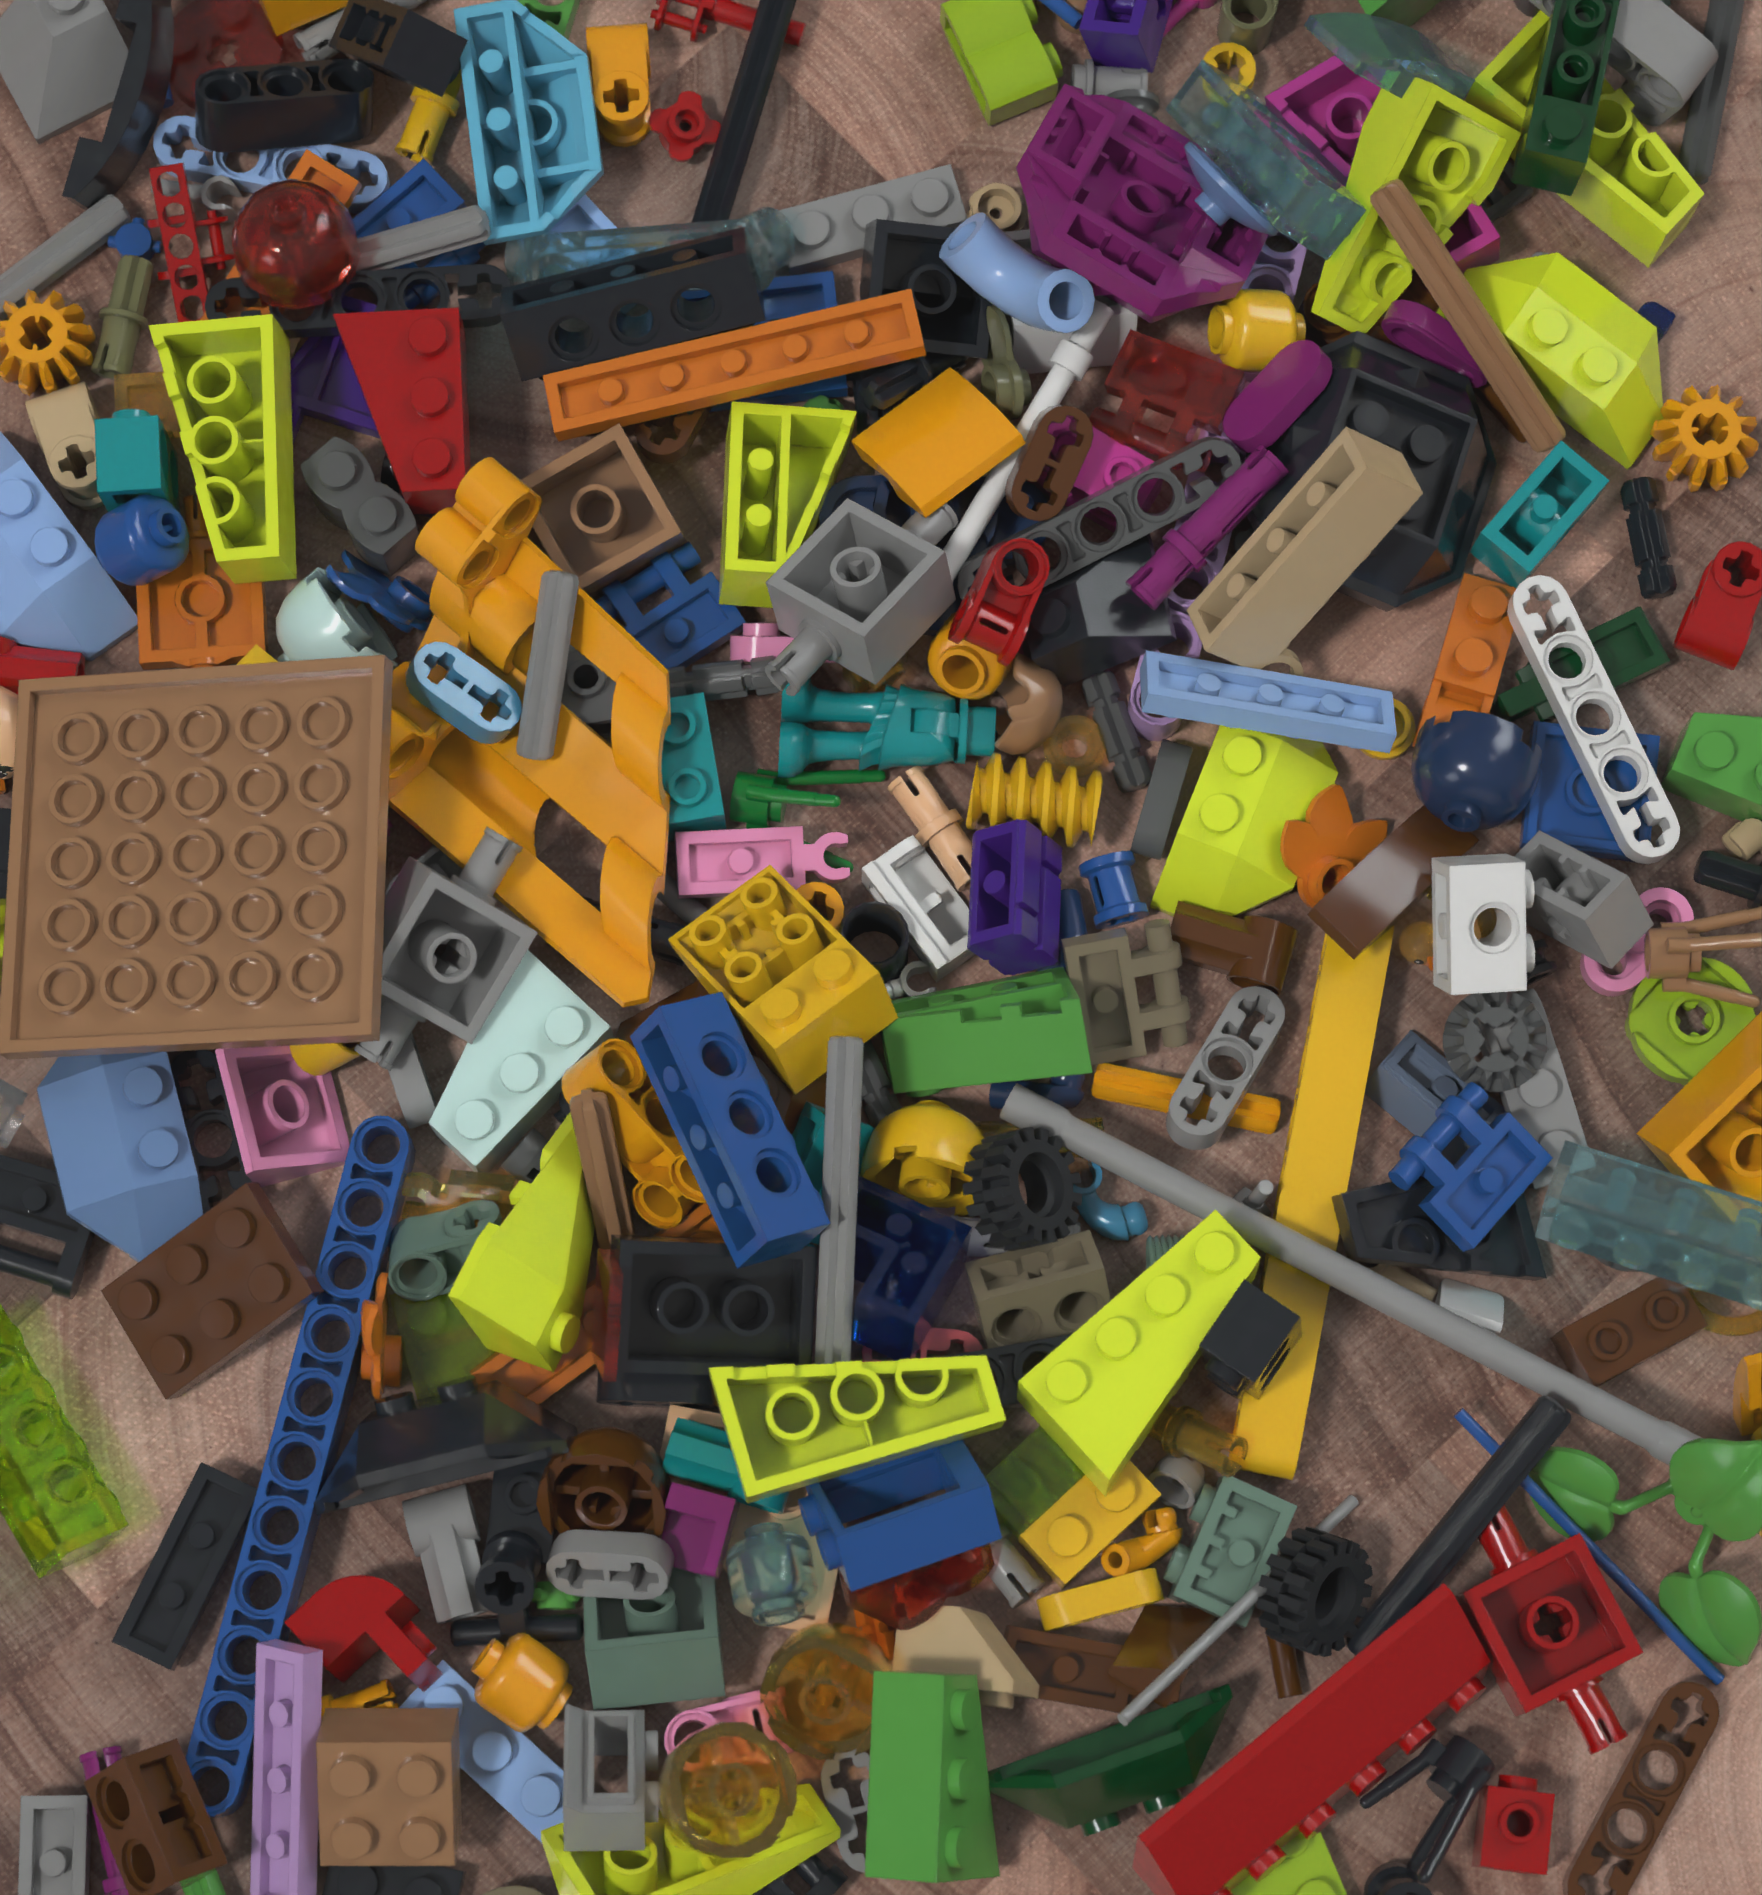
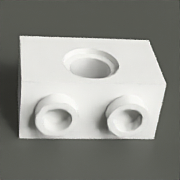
[1431,853,1535,995]

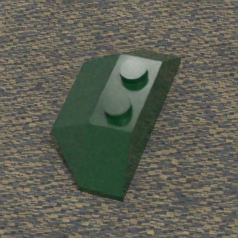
[988,1683,1233,1837]

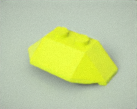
[1436,252,1664,469]
[1149,725,1339,917]

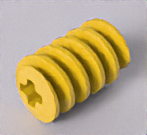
[966,752,1103,848]

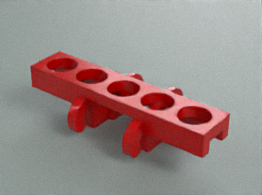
[147,162,236,322]

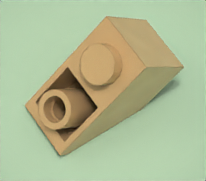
[892,1602,1039,1709]

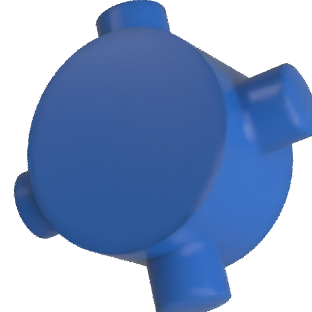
[108,217,162,261]

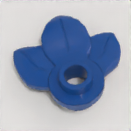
[325,549,432,633]

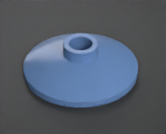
[1184,141,1280,236]

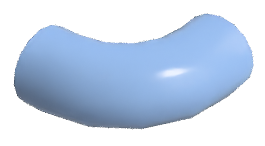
[939,212,1095,333]

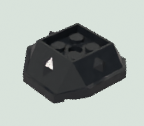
[1239,331,1497,612]

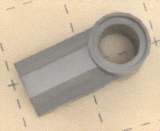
[402,1484,489,1624]

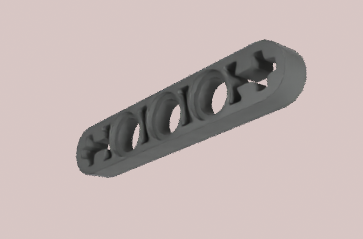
[956,437,1242,600]

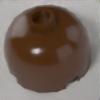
[536,1426,671,1537]

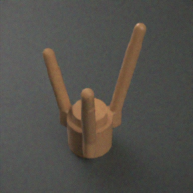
[1644,906,1762,1008]

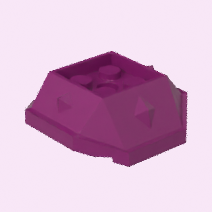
[1016,84,1280,323]

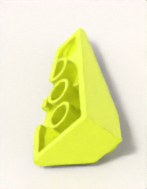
[1311,67,1522,334]
[541,1783,841,1895]

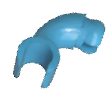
[1069,1160,1148,1241]

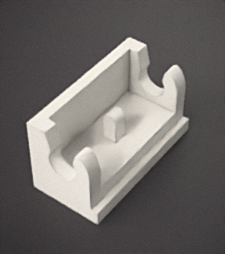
[862,835,975,982]

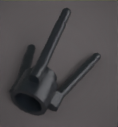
[1360,1735,1495,1884]

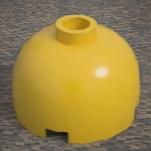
[860,1100,984,1219]

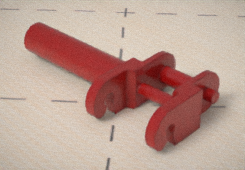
[650,0,806,47]

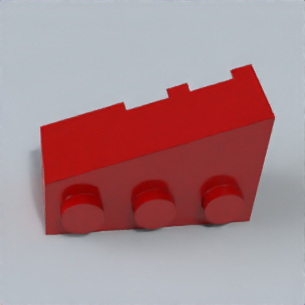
[333,307,471,515]

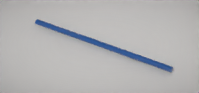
[1454,1408,1725,1685]

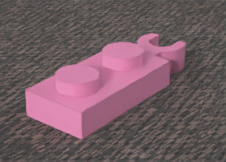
[674,826,850,899]

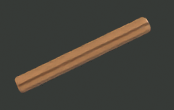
[1370,179,1566,453]

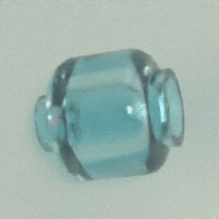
[726,1522,818,1627]

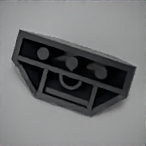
[314,1375,578,1516]

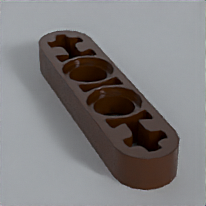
[1562,1682,1720,1895]

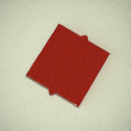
[591,1249,623,1382]

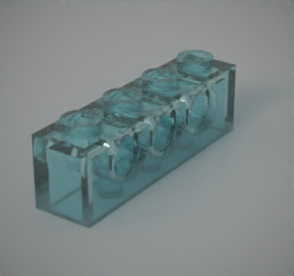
[1165,60,1367,260]

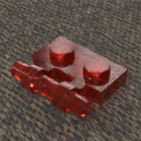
[1089,329,1247,474]

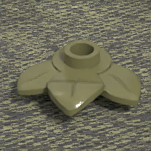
[981,305,1032,420]

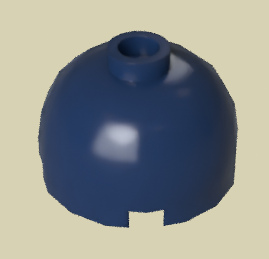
[1411,710,1543,832]

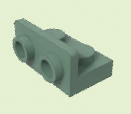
[1163,1474,1297,1629]

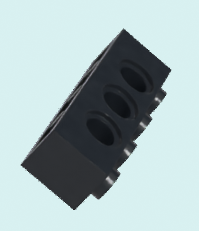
[500,227,765,382]

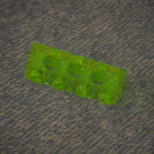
[0,1303,129,1579]

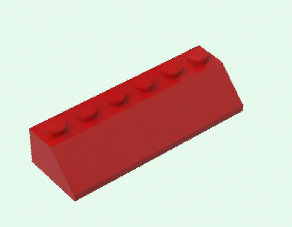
[1132,1583,1491,1895]

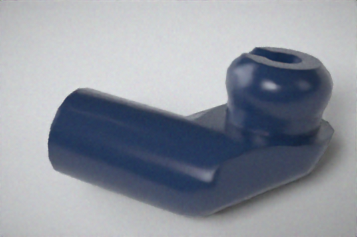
[989,1074,1085,1110]

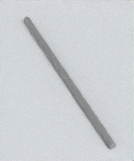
[1117,1495,1359,1726]

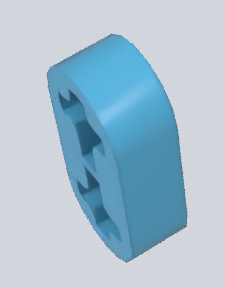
[406,642,522,744]

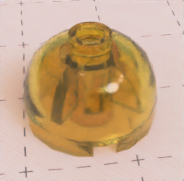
[760,1622,893,1760]
[658,1722,797,1859]

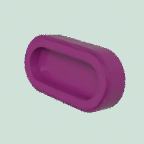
[1381,300,1487,388]
[1223,340,1332,453]

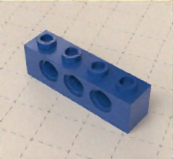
[630,992,831,1269]

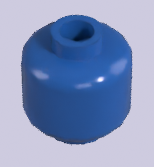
[95,495,190,586]

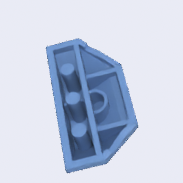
[37,1052,203,1263]

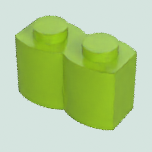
[940,0,1063,126]

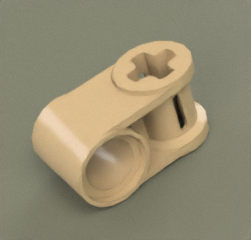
[25,381,104,510]

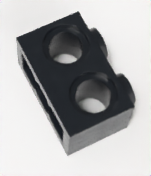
[328,0,468,97]
[1199,1279,1302,1400]

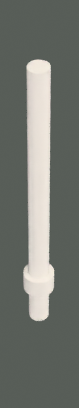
[943,300,1114,583]

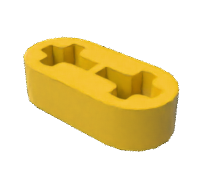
[1036,1567,1165,1632]

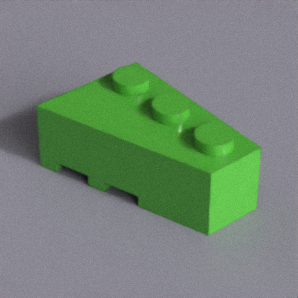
[1660,712,1762,821]
[880,967,1093,1097]
[865,1670,1000,1883]

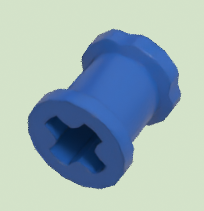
[1078,851,1149,929]

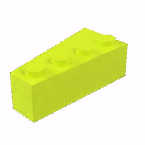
[1465,10,1705,268]
[1017,1210,1261,1497]
[709,1355,1006,1504]

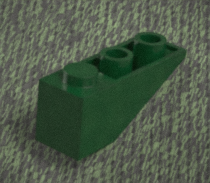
[1510,0,1620,196]

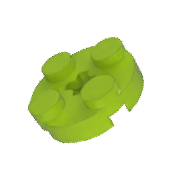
[1624,957,1756,1086]

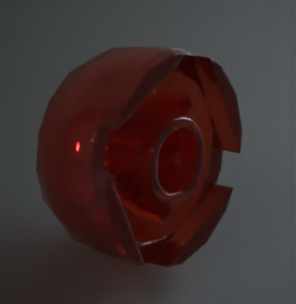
[232,179,361,309]

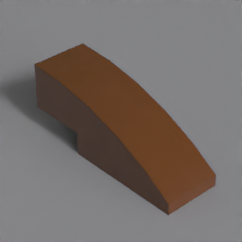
[1307,805,1479,959]

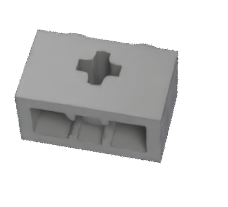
[1514,830,1654,969]

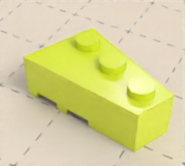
[719,401,857,608]

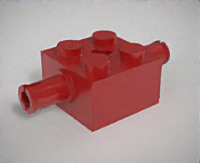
[1455,1504,1644,1755]

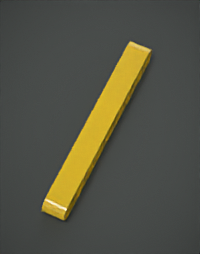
[1228,926,1394,1480]

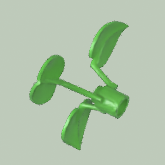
[1528,1438,1762,1666]

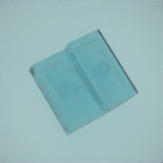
[1304,12,1475,100]

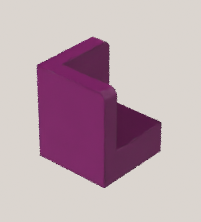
[661,1482,740,1579]

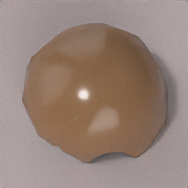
[995,652,1063,755]

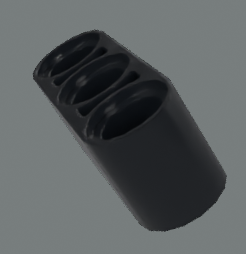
[195,59,374,153]

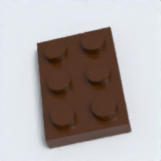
[101,1182,324,1400]

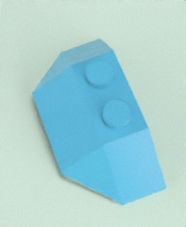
[453,0,604,245]

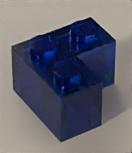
[851,1175,972,1361]

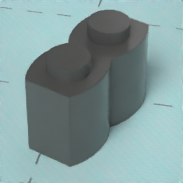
[300,436,419,576]

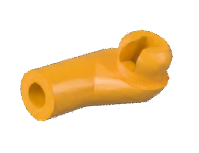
[1101,1506,1183,1576]

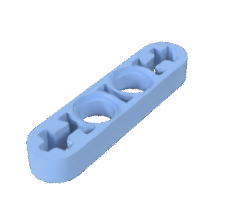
[153,116,390,214]

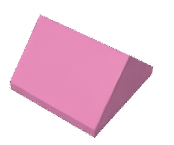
[215,1045,350,1188]

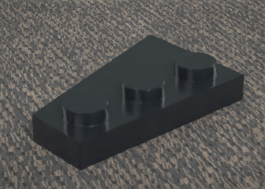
[1331,1176,1547,1281]

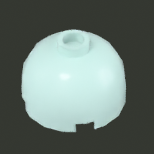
[276,567,398,669]

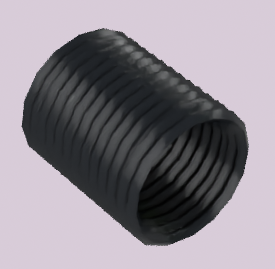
[838,901,909,984]

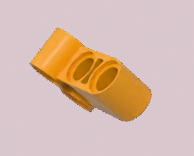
[561,1038,707,1229]

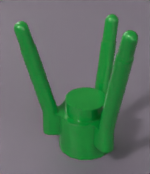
[730,768,887,873]

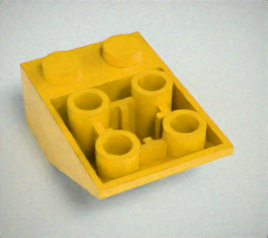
[668,865,898,1095]

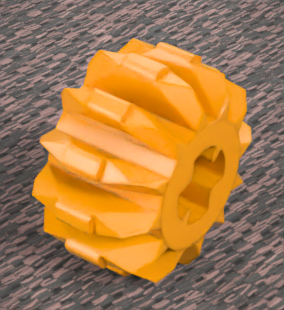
[0,289,96,397]
[1650,384,1759,493]

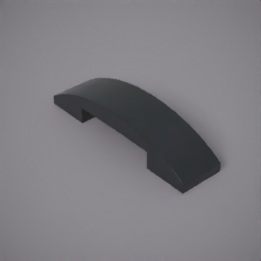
[62,0,174,211]

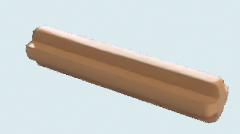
[569,1088,636,1257]

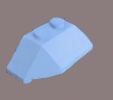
[0,431,138,661]

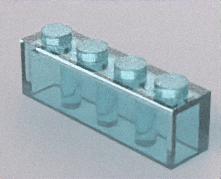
[1535,1140,1762,1311]

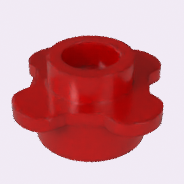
[649,91,721,162]

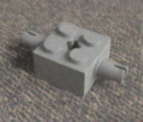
[765,498,958,696]
[354,827,538,1071]

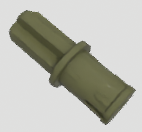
[91,255,154,381]

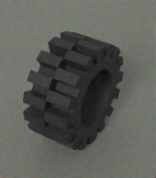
[962,1126,1082,1251]
[1257,1527,1373,1657]

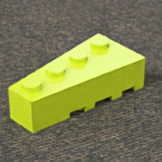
[148,314,297,584]

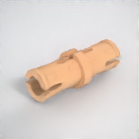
[887,766,972,892]

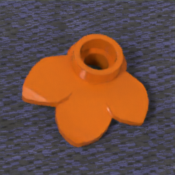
[1280,784,1388,908]
[361,1272,403,1400]

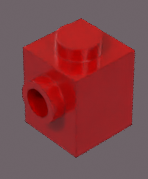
[1471,1774,1555,1875]

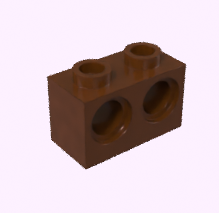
[1550,1268,1708,1387]
[84,1739,228,1895]

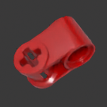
[948,538,1050,667]
[1673,541,1762,671]

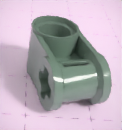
[388,1199,502,1301]

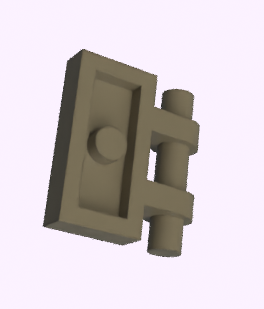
[1061,919,1191,1066]

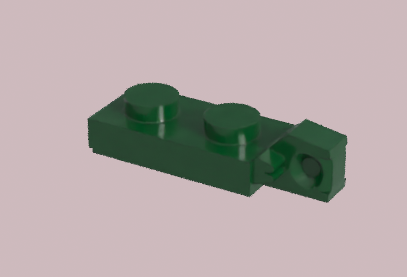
[1492,606,1670,722]

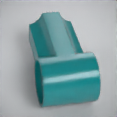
[662,1417,790,1514]

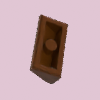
[1108,1605,1216,1708]

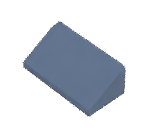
[1365,1030,1506,1165]

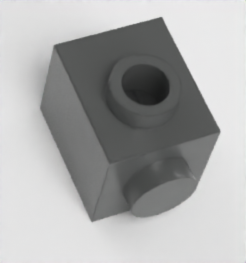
[561,645,616,738]

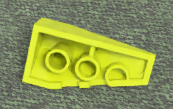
[448,1113,595,1372]

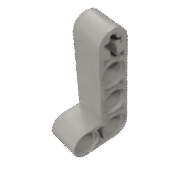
[1528,0,1718,126]

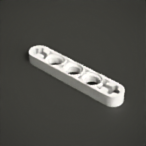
[1507,575,1680,864]

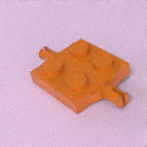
[136,495,268,670]

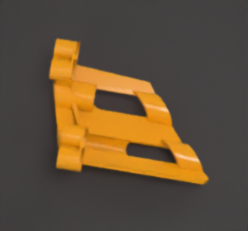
[388,457,671,1008]

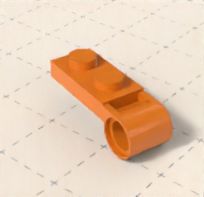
[1412,573,1517,747]

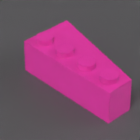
[1265,33,1500,273]

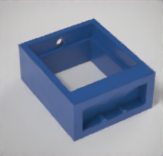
[798,1440,1002,1592]

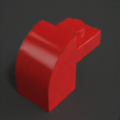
[284,1575,443,1692]

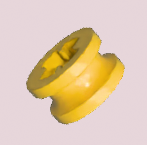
[1199,42,1256,105]

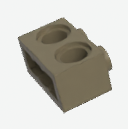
[964,1230,1111,1349]

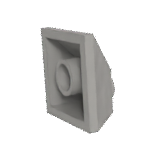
[0,0,129,145]

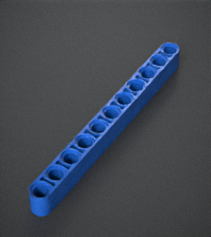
[185,1116,416,1817]

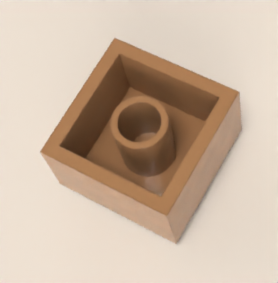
[520,423,687,598]
[316,1708,462,1866]

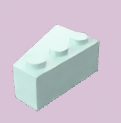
[429,950,614,1178]

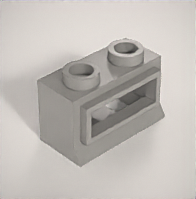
[563,1704,658,1851]

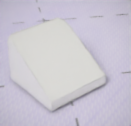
[1435,1279,1504,1335]

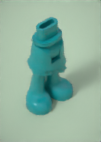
[778,678,996,778]

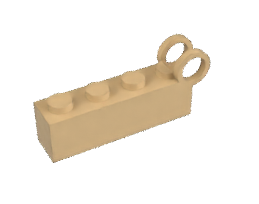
[1187,427,1423,676]

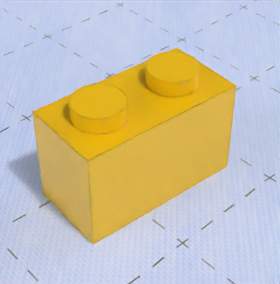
[1018,1460,1162,1589]

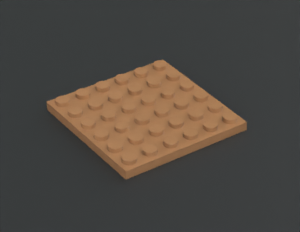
[0,655,393,1059]

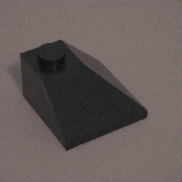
[1026,533,1177,687]

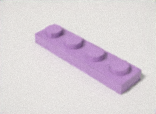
[250,1639,323,1895]

